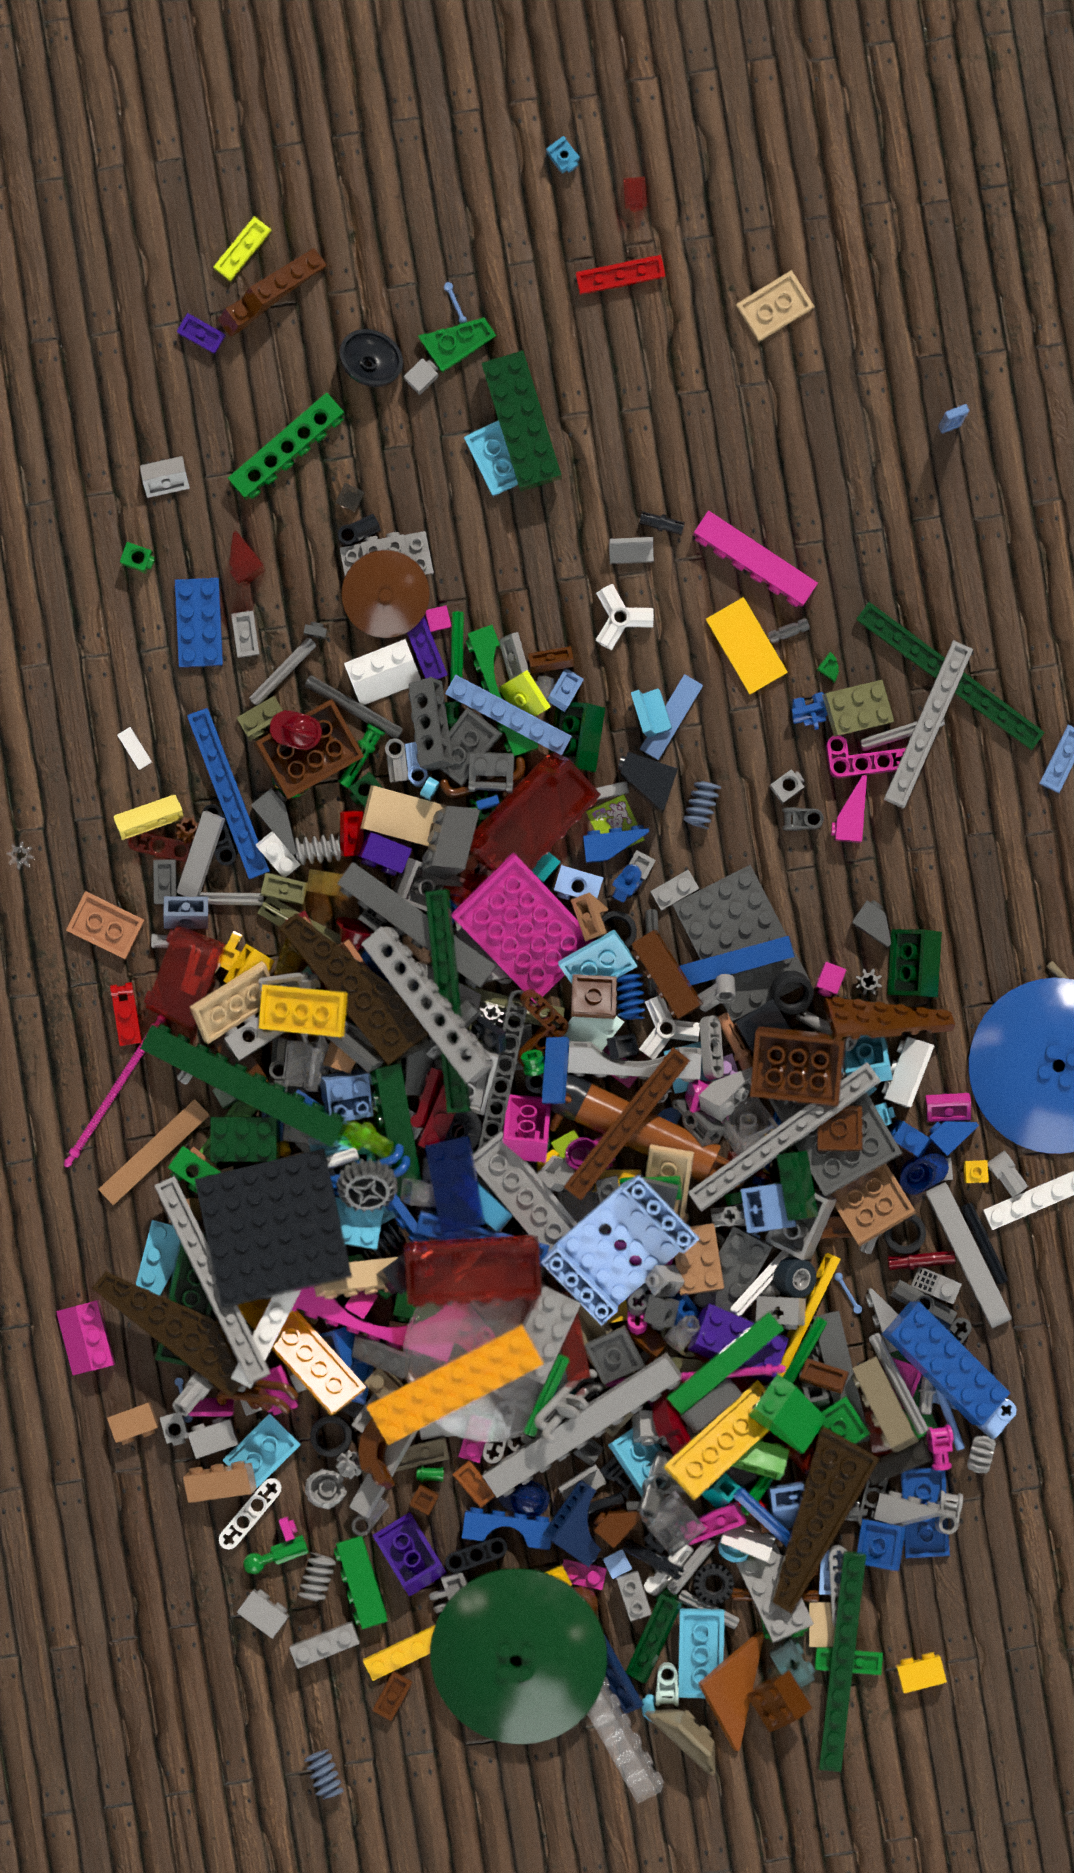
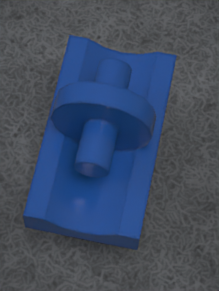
[792,692,828,730]
[612,864,644,902]

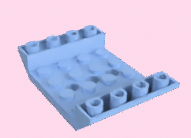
[541,1175,700,1325]

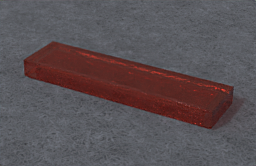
[560,1291,591,1382]

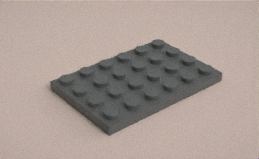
[672,865,810,1022]
[768,1064,902,1197]

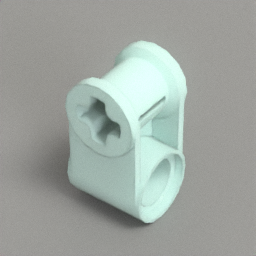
[656,1662,679,1706]

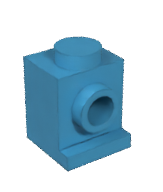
[546,136,580,174]

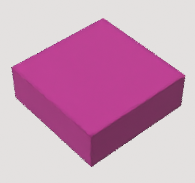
[426,606,452,632]

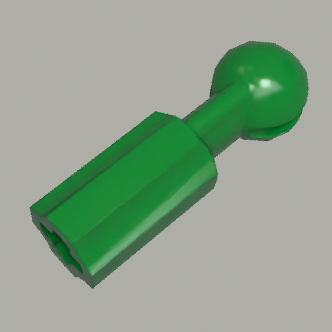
[243,1535,309,1574]

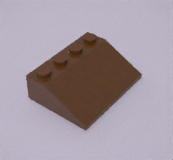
[253,699,364,799]
[750,1026,847,1106]

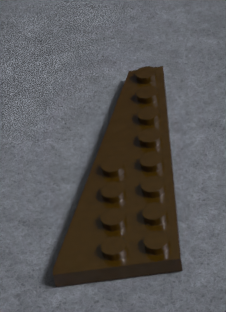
[279,913,429,1066]
[91,1271,242,1398]
[771,1426,879,1614]

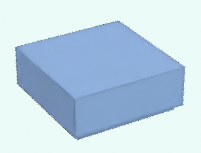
[603,1549,632,1579]

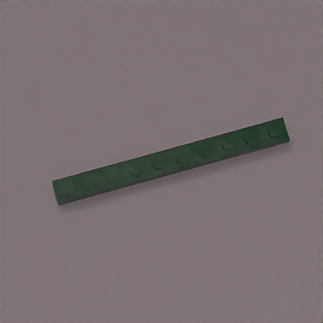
[856,602,1045,750]
[425,889,471,1113]
[818,1551,866,1772]

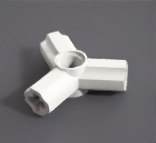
[595,584,653,651]
[639,996,700,1059]

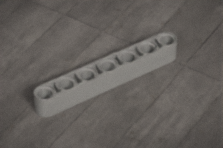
[925,1182,1012,1329]

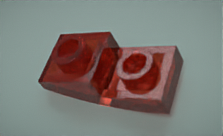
[864,1411,894,1457]

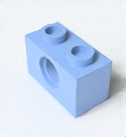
[554,865,603,900]

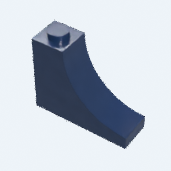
[543,1480,601,1567]

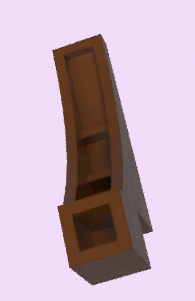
[218,248,327,337]

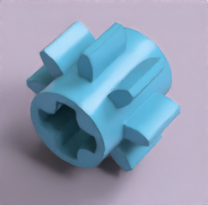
[875,1103,896,1125]

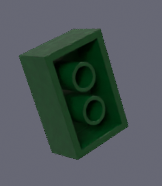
[210,1117,281,1162]

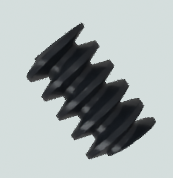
[359,1221,407,1260]

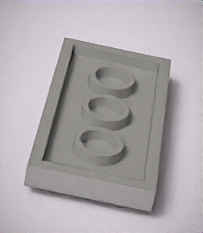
[523,1285,581,1385]
[736,1544,814,1643]

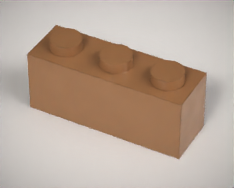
[183,1461,257,1503]

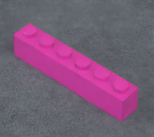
[693,510,818,607]

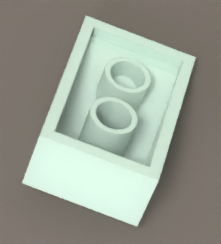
[563,1016,624,1050]

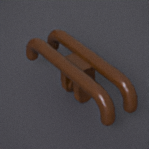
[440,757,525,799]
[216,1379,298,1414]

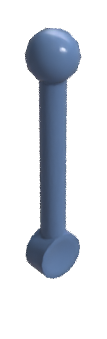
[444,282,467,324]
[834,1273,862,1314]
[175,1378,193,1423]

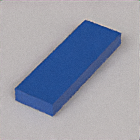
[542,1037,570,1104]

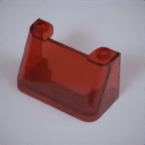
[144,926,227,1030]

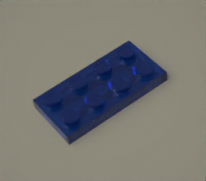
[425,1136,486,1233]

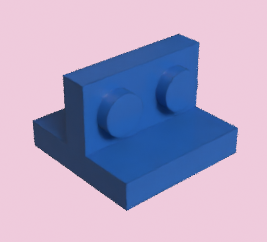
[857,1519,906,1571]

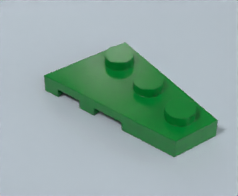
[418,318,496,373]

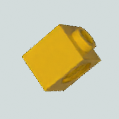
[963,1160,989,1183]

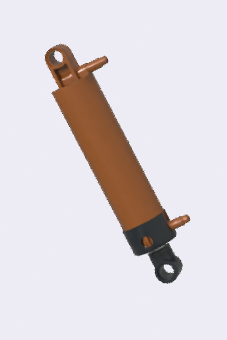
[525,1072,745,1188]

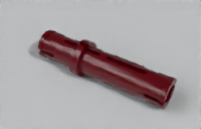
[888,1250,955,1271]

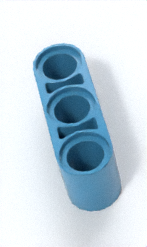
[451,1172,513,1232]

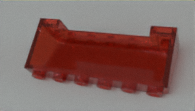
[469,752,601,873]
[405,1235,542,1307]

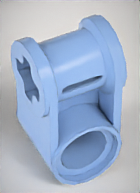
[976,1399,1016,1440]

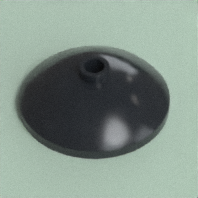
[339,329,403,387]

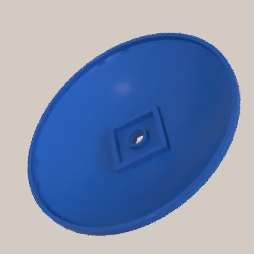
[968,978,1074,1154]

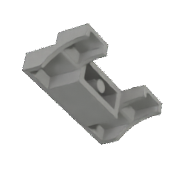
[340,531,434,575]

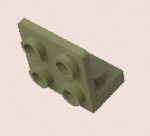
[237,696,283,741]

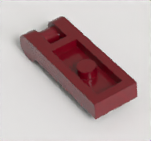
[410,1068,444,1128]

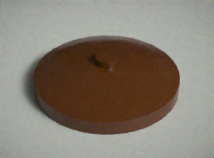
[342,549,430,638]

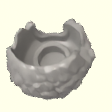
[305,1469,347,1509]

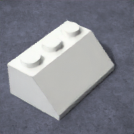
[344,639,421,706]
[881,1037,934,1108]

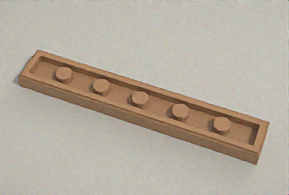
[98,1099,210,1205]

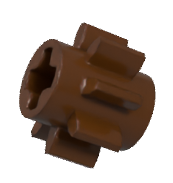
[176,817,199,844]

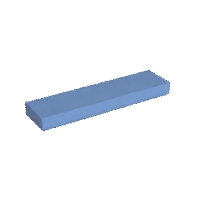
[938,404,969,433]
[640,674,703,760]

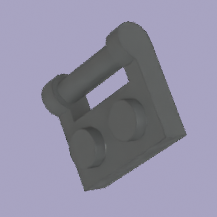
[468,752,514,794]

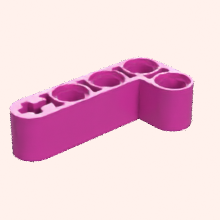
[826,736,906,778]

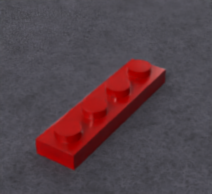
[576,255,665,295]

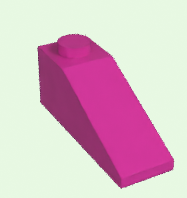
[831,775,867,843]

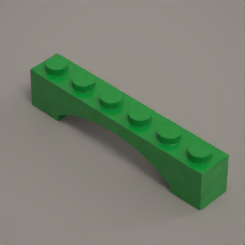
[465,625,539,758]

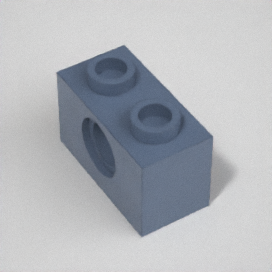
[164,897,208,929]

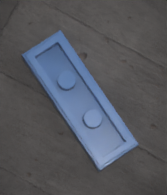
[1039,725,1074,794]

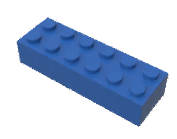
[882,1302,1010,1426]

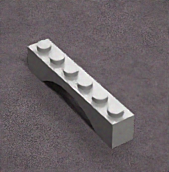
[568,1041,702,1082]

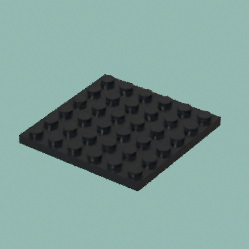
[195,1149,353,1308]

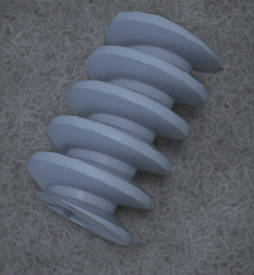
[683,781,721,829]
[304,1749,344,1799]

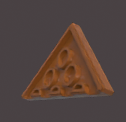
[698,1631,764,1751]

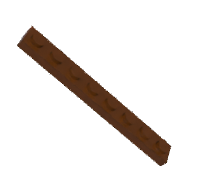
[564,1047,691,1200]

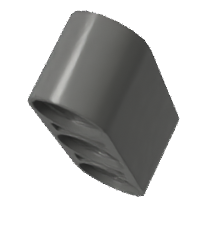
[680,1377,742,1434]

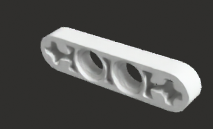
[219,1478,282,1549]

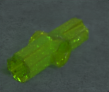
[343,1120,393,1158]

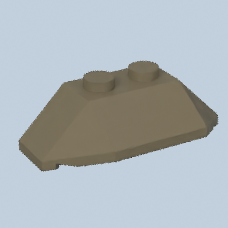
[644,1709,716,1776]

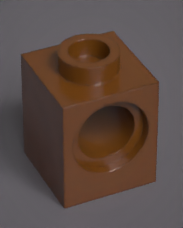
[409,1484,440,1515]

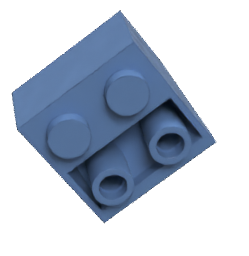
[319,1068,373,1121]
[741,1184,797,1233]
[767,1481,805,1529]

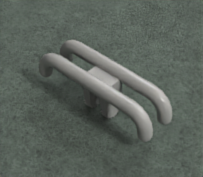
[534,1369,604,1443]

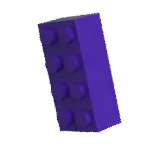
[688,1304,789,1384]

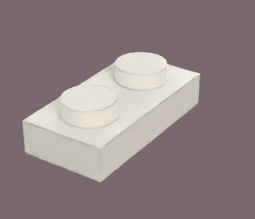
[256,831,301,877]

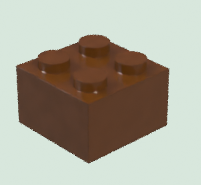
[746,1670,812,1732]

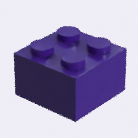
[357,832,412,876]

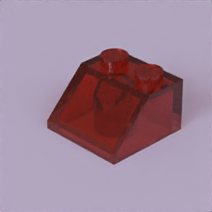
[229,531,266,587]

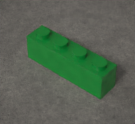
[334,1535,388,1629]

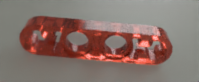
[127,833,192,863]

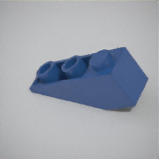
[583,825,649,863]

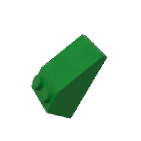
[748,1374,827,1454]

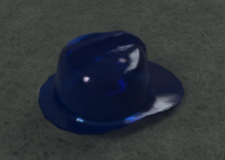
[900,1154,949,1195]
[498,1480,550,1517]

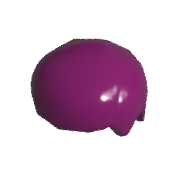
[564,1138,596,1171]

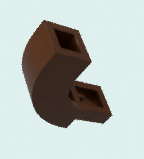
[359,1418,395,1489]

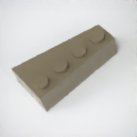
[852,1357,919,1453]

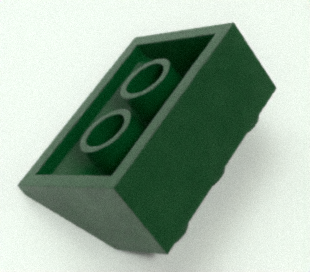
[547,702,605,772]
[887,929,942,998]

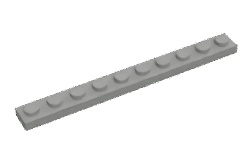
[688,1062,881,1211]
[154,1176,270,1384]

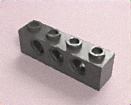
[408,677,453,771]

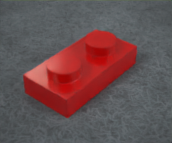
[340,810,364,856]

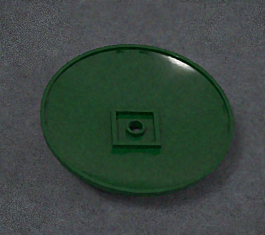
[430,1568,607,1744]

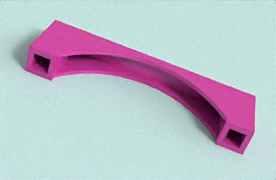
[291,1287,466,1364]

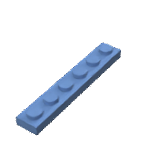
[445,675,572,756]

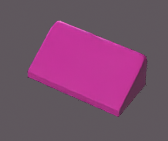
[926,1093,971,1122]
[188,1398,234,1416]

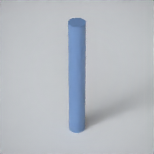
[934,1388,965,1450]

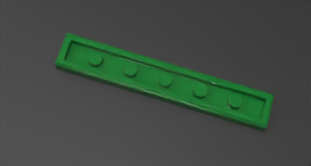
[667,1311,783,1415]

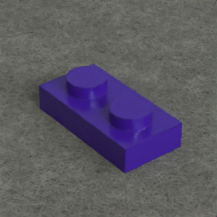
[177,313,226,354]

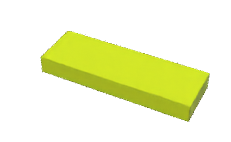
[213,217,272,282]

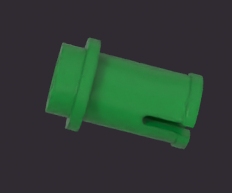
[416,1465,443,1483]

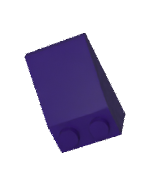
[372,1512,447,1597]

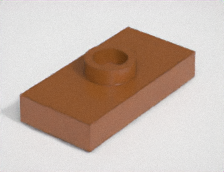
[452,1460,496,1509]

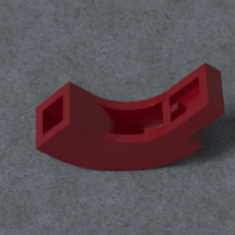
[653,1381,692,1455]

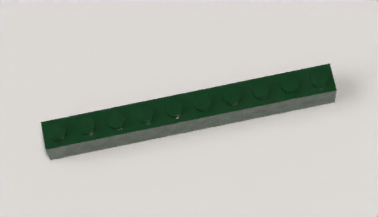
[140,1023,349,1147]

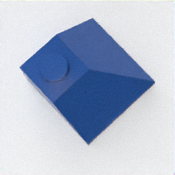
[319,1327,356,1369]

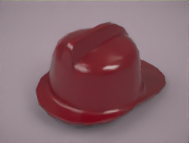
[270,710,322,750]
[336,917,373,952]

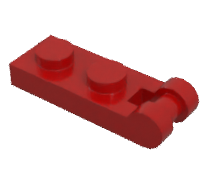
[110,982,142,1046]

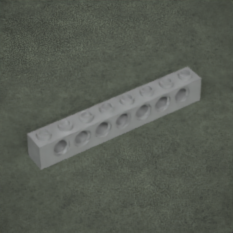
[362,927,493,1083]

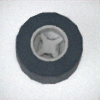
[774,1257,817,1298]

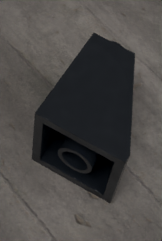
[618,752,678,814]
[734,999,791,1056]

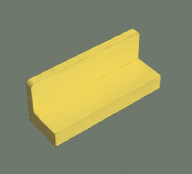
[114,795,184,840]

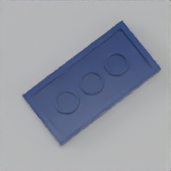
[900,1468,950,1558]

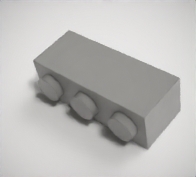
[289,1621,360,1668]

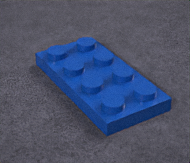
[175,578,223,668]

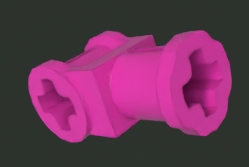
[926,1424,953,1470]

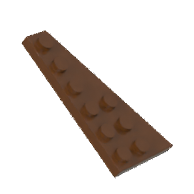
[823,997,955,1041]

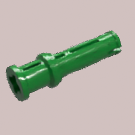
[338,724,385,788]

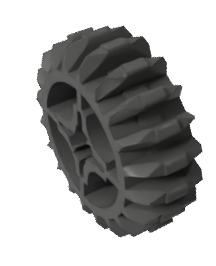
[337,1158,397,1213]

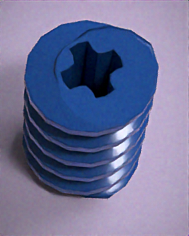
[616,974,645,1020]

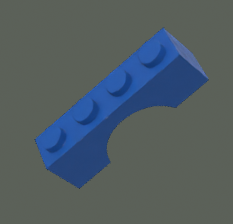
[462,1507,551,1550]

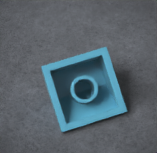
[844,1035,893,1082]

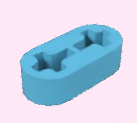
[420,777,440,801]

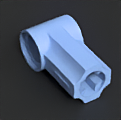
[405,742,429,787]

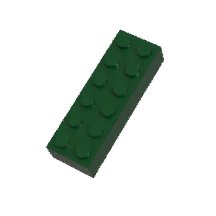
[481,350,562,492]
[154,1232,212,1367]

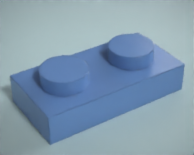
[547,668,584,712]

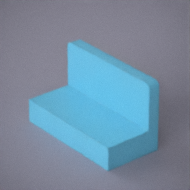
[631,689,672,738]

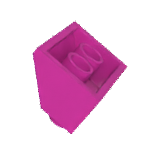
[503,1095,551,1162]
[56,1300,116,1375]

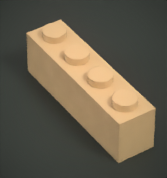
[314,1257,398,1299]

